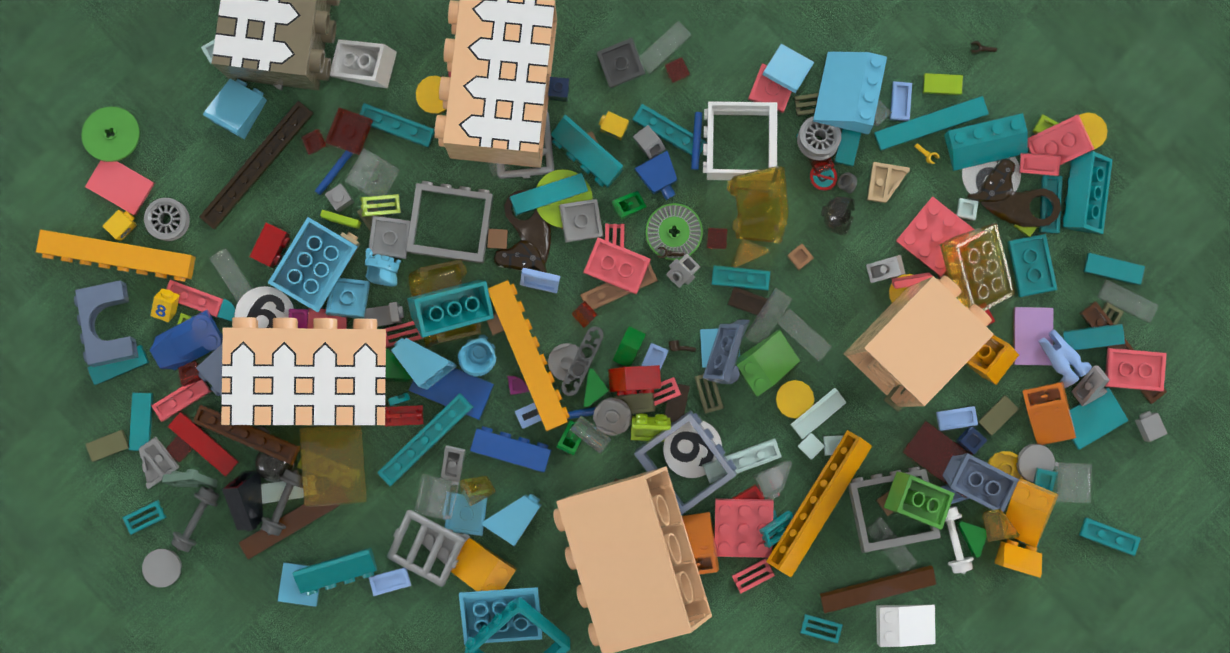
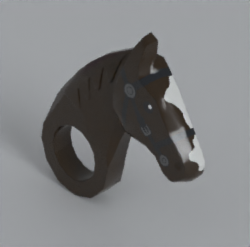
[967,158,1061,228]
[494,190,551,273]

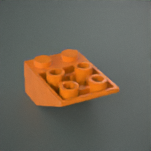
[1023,381,1076,445]
[682,512,719,575]

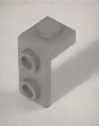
[364,302,404,327]

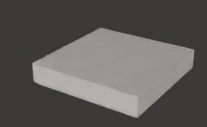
[559,199,603,243]
[369,216,411,259]

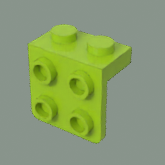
[631,413,671,442]

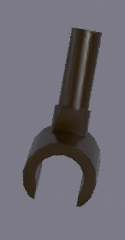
[971,41,997,55]
[658,247,684,259]
[669,340,696,352]

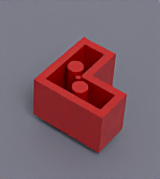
[608,365,661,395]

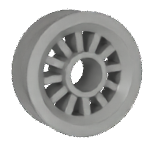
[797,116,841,160]
[144,198,190,241]

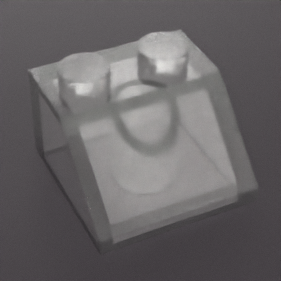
[345,148,400,203]
[752,460,792,500]
[1052,462,1092,503]
[414,474,459,520]

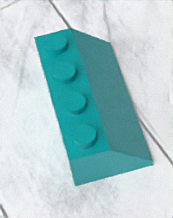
[944,113,1028,171]
[551,114,623,188]
[1063,151,1113,234]
[407,280,494,338]
[292,548,378,596]

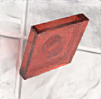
[325,107,373,156]

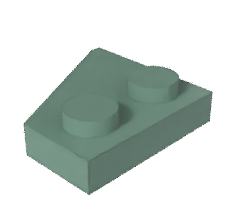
[162,469,217,488]

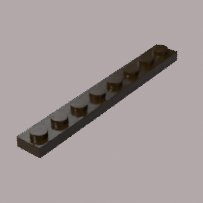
[199,101,314,230]

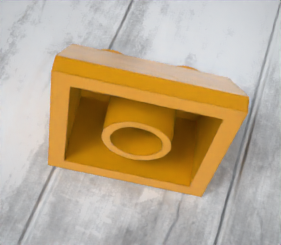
[966,335,1019,385]
[995,539,1042,578]

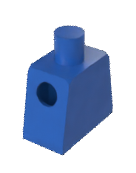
[635,151,677,200]

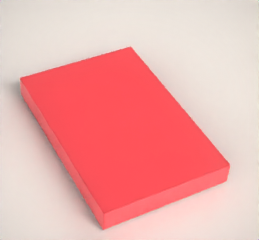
[1028,114,1094,165]
[85,161,155,216]
[583,237,651,295]
[1104,348,1167,391]

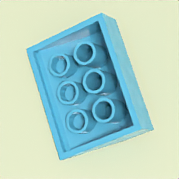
[813,52,887,134]
[268,217,358,312]
[459,587,542,644]

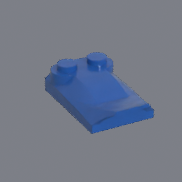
[150,310,223,370]

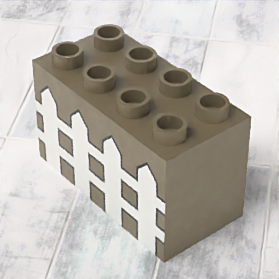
[212,0,340,91]

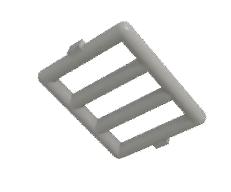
[496,111,554,179]
[387,510,465,587]

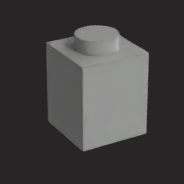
[633,125,665,160]
[325,184,354,212]
[1135,411,1168,442]

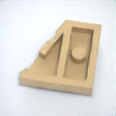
[867,162,910,203]

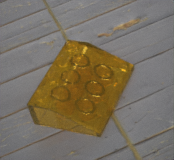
[940,223,1015,311]
[300,425,367,508]

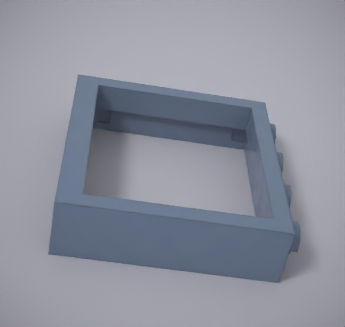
[634,410,737,515]

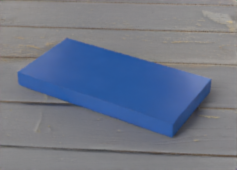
[409,368,495,420]

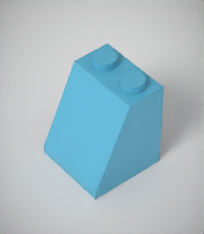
[203,79,267,140]
[391,338,457,390]
[482,494,541,546]

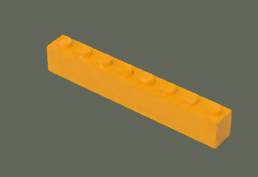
[36,230,196,282]
[488,280,570,432]
[766,430,872,577]

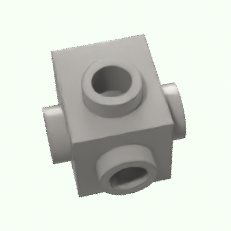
[666,254,700,288]

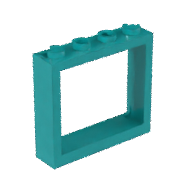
[465,596,570,653]

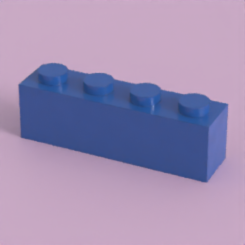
[470,426,551,472]

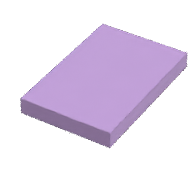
[1013,307,1053,366]

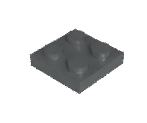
[597,38,646,88]

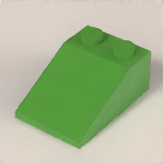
[736,329,800,396]
[884,471,955,530]

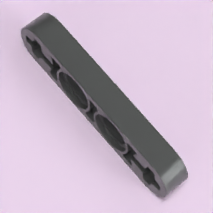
[562,326,604,396]

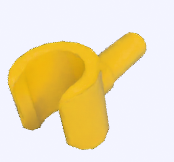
[914,143,940,164]

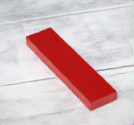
[168,412,239,477]

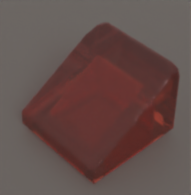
[707,228,727,249]

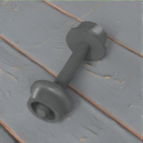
[261,469,305,536]
[171,486,220,552]

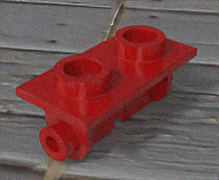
[385,405,423,426]

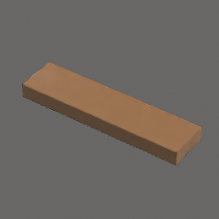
[580,263,658,312]

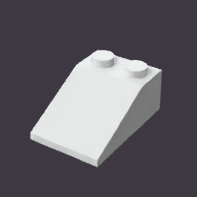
[330,39,397,88]
[876,605,935,647]

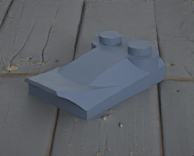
[703,320,750,384]
[942,453,1019,514]

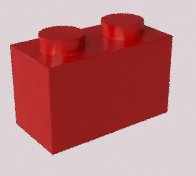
[249,222,290,268]

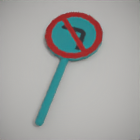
[796,134,837,191]

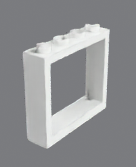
[703,102,777,181]

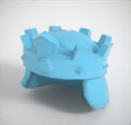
[365,248,401,287]
[458,334,497,377]

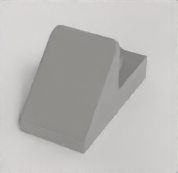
[866,255,906,283]
[1071,366,1110,406]
[441,445,466,481]

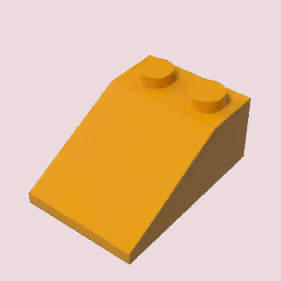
[1000,479,1059,548]
[451,537,517,591]

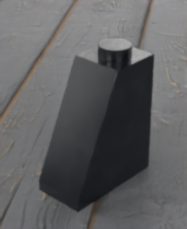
[222,470,263,531]

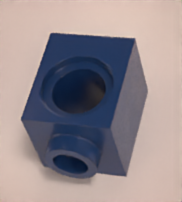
[548,77,569,102]
[956,427,987,454]

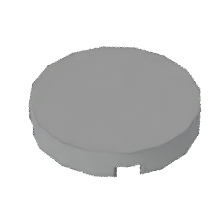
[548,343,585,381]
[593,398,632,436]
[1016,444,1055,482]
[142,549,182,587]

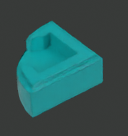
[217,299,235,321]
[388,393,411,406]

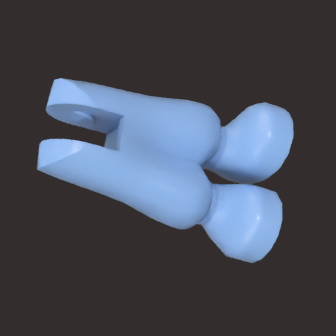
[1038,329,1092,388]

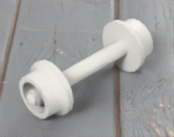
[945,506,974,574]

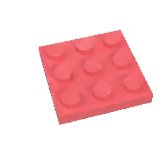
[896,196,978,277]
[714,498,774,558]

